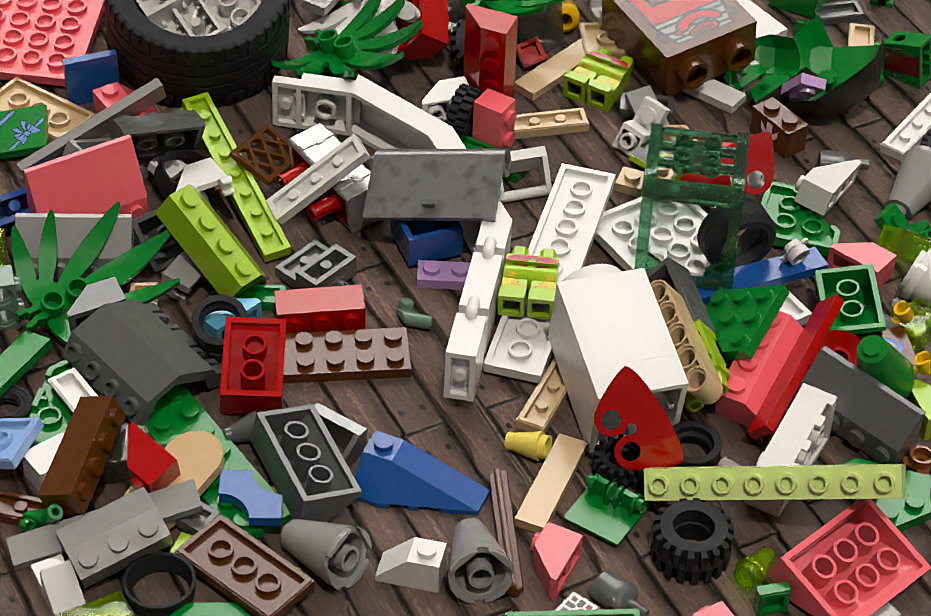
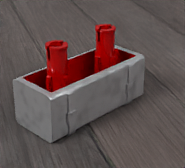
[277,123,378,233]

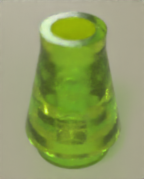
[734,547,776,589]

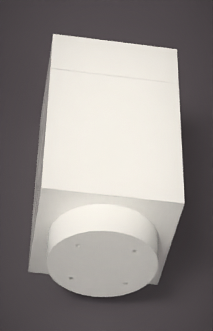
[548,264,689,453]

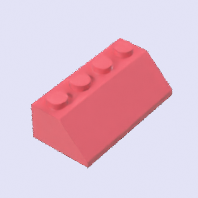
[715,311,804,435]

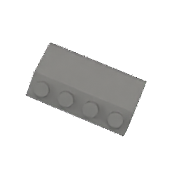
[15,213,135,280]

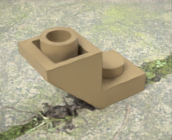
[614,157,678,198]

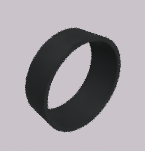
[154,147,213,198]
[123,552,196,616]

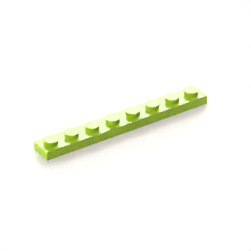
[182,92,291,262]

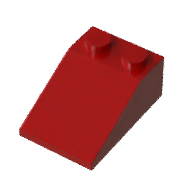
[220,317,287,414]

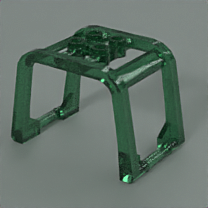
[634,123,749,290]

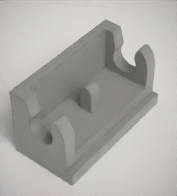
[161,250,203,302]

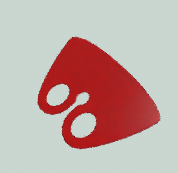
[677,132,774,209]
[594,366,684,470]

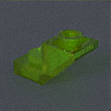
[877,224,931,264]

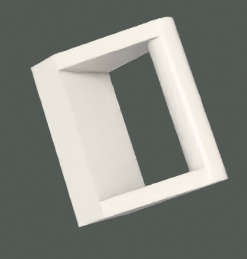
[499,146,552,203]

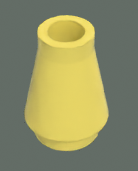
[504,431,552,462]

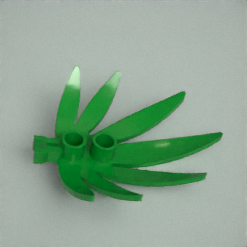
[270,0,423,78]
[11,202,180,345]

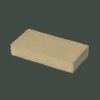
[847,23,875,46]

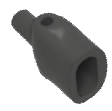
[817,150,869,170]
[588,569,650,616]

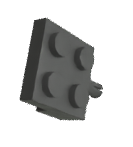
[275,239,357,289]

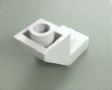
[612,96,670,156]

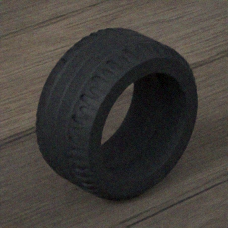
[697,198,777,271]

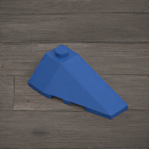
[355,431,490,516]

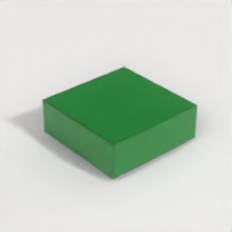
[753,581,791,616]

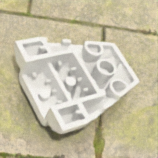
[136,0,261,36]

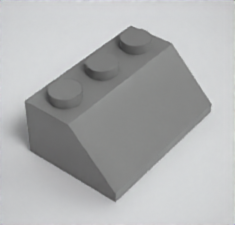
[55,486,173,589]

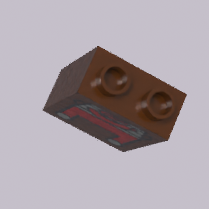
[602,0,757,96]

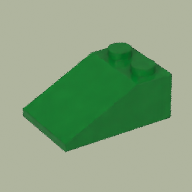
[815,264,886,334]

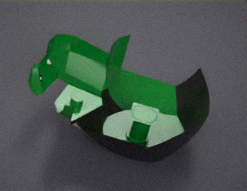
[724,16,884,117]

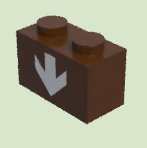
[749,97,809,159]

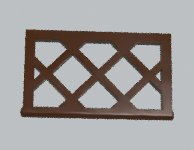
[229,125,292,186]

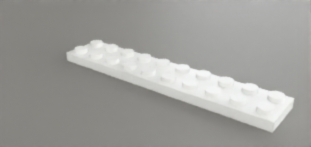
[483,163,616,383]

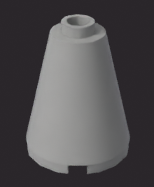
[887,145,931,220]
[448,518,513,603]
[281,519,372,590]

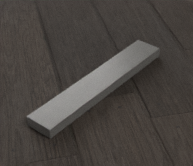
[17,78,166,178]
[6,479,203,571]

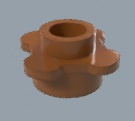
[902,445,931,475]

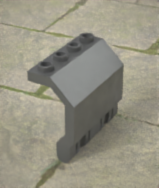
[61,300,222,427]

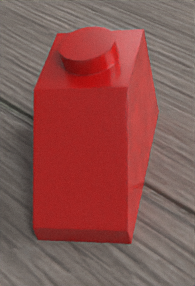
[127,422,181,493]

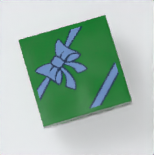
[0,104,48,160]

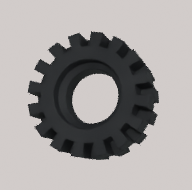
[445,83,484,136]
[592,434,644,490]

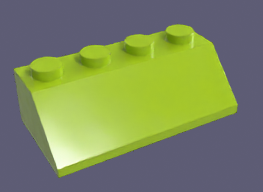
[155,184,267,298]

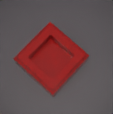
[516,36,548,71]

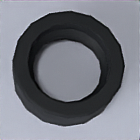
[191,294,248,355]
[671,421,722,467]

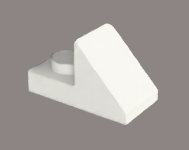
[30,554,86,616]

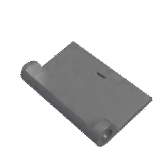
[362,148,511,221]

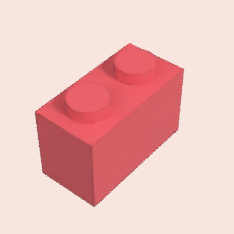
[472,88,517,148]

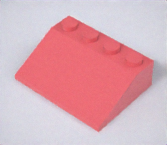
[23,134,149,219]
[767,499,931,616]

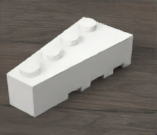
[744,383,837,517]

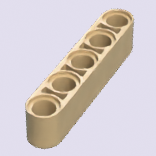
[650,280,723,404]

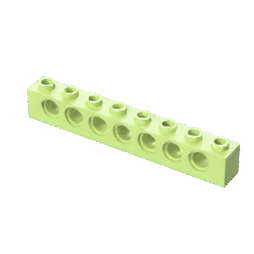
[644,464,906,501]

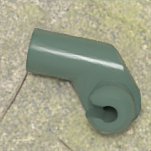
[396,298,433,330]

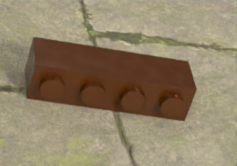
[37,395,126,515]

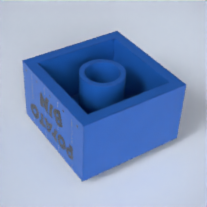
[390,220,463,266]

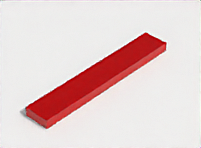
[747,294,844,439]

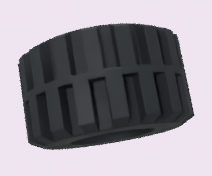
[650,498,734,584]

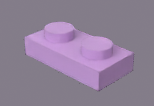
[780,73,827,102]
[416,260,470,290]

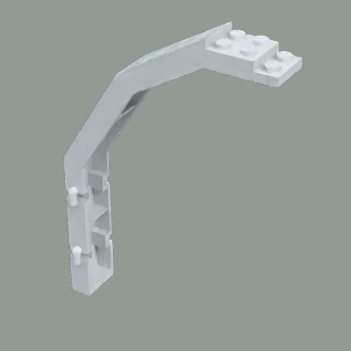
[272,73,512,402]

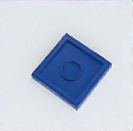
[62,49,120,105]

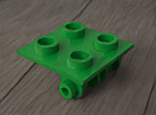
[563,473,650,546]

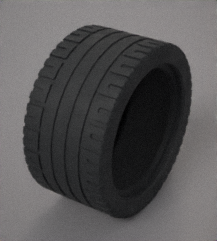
[104,0,290,108]

